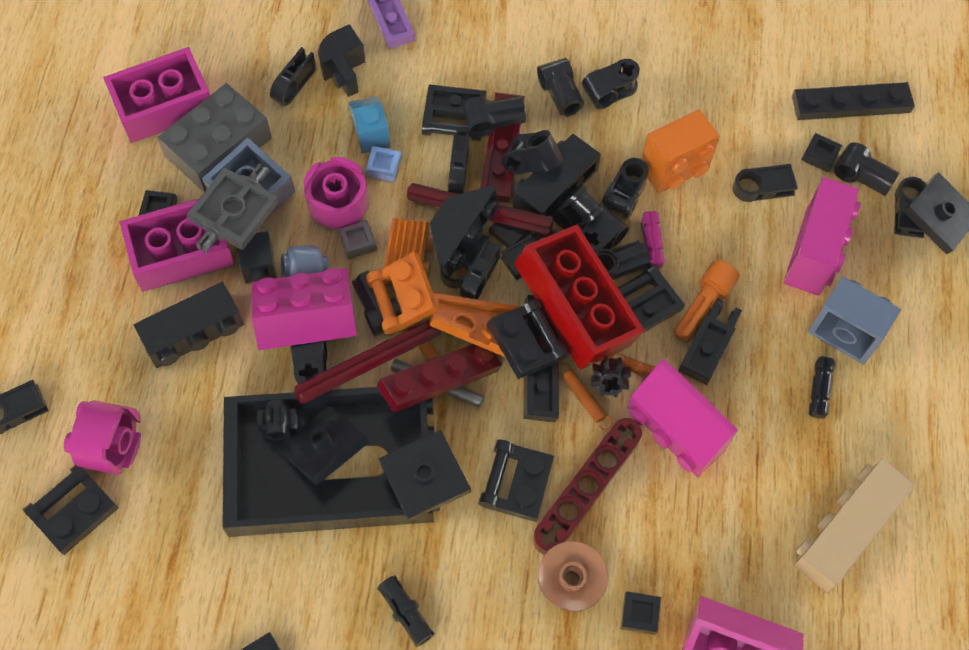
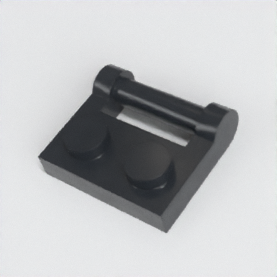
[422,84,487,141]
[618,264,685,333]
[487,299,570,379]
[478,440,554,522]
[22,465,118,555]

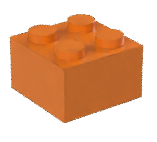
[641,109,720,194]

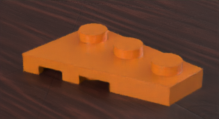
[430,293,526,357]

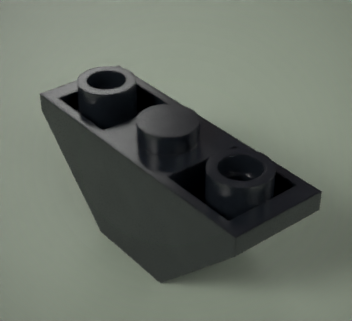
[430,186,499,278]

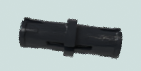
[377,575,435,647]

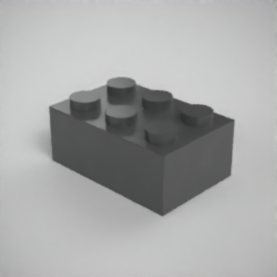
[157,83,272,192]

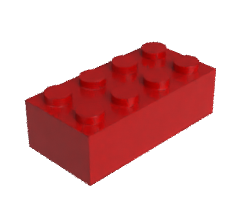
[514,225,645,371]

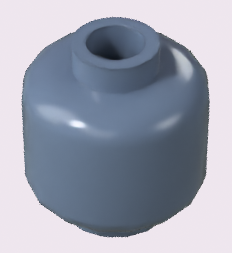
[281,245,329,277]

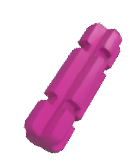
[642,211,665,269]

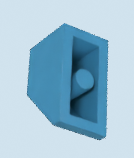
[348,96,390,154]

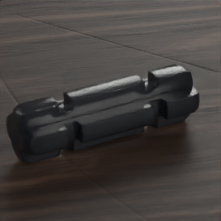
[809,356,835,419]

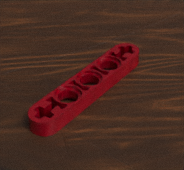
[533,418,642,555]

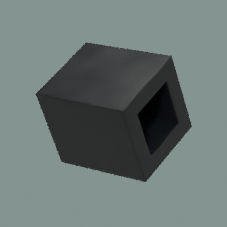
[238,231,277,283]

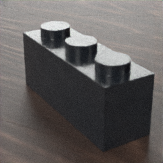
[513,134,601,217]
[133,281,244,368]

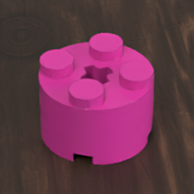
[304,157,369,229]
[64,400,141,475]

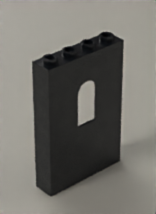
[223,387,440,537]

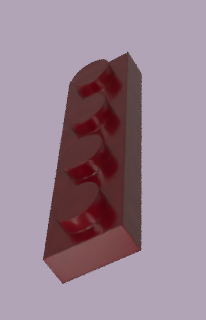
[480,92,525,203]
[377,344,502,413]

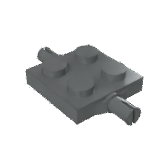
[187,164,278,253]

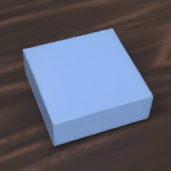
[365,146,402,182]

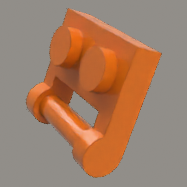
[366,252,439,335]

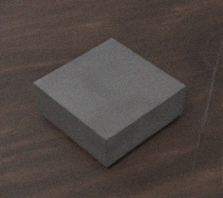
[338,220,377,260]

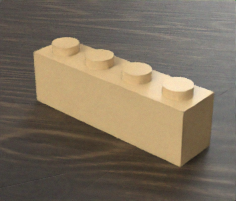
[793,458,916,593]

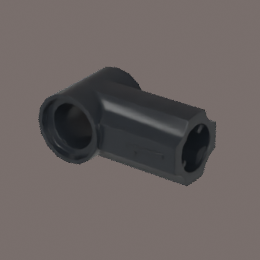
[537,57,584,117]
[463,96,526,137]
[833,142,900,196]
[595,240,651,280]
[352,270,402,337]

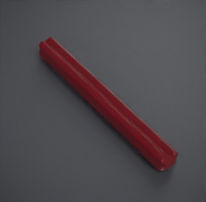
[407,183,553,235]
[294,319,441,403]

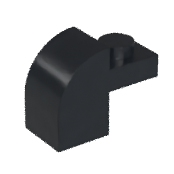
[318,24,365,97]

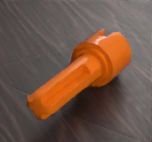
[674,259,740,342]

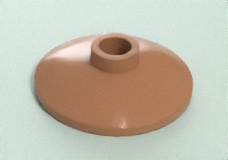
[538,541,608,612]

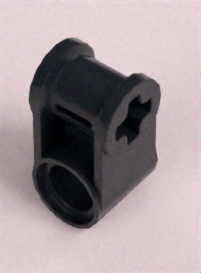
[582,59,640,109]
[501,130,564,174]
[601,158,649,220]
[552,183,605,230]
[581,207,630,252]
[291,341,328,384]

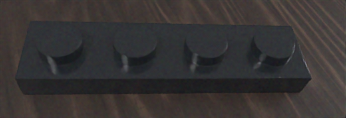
[792,82,915,120]
[523,294,559,422]

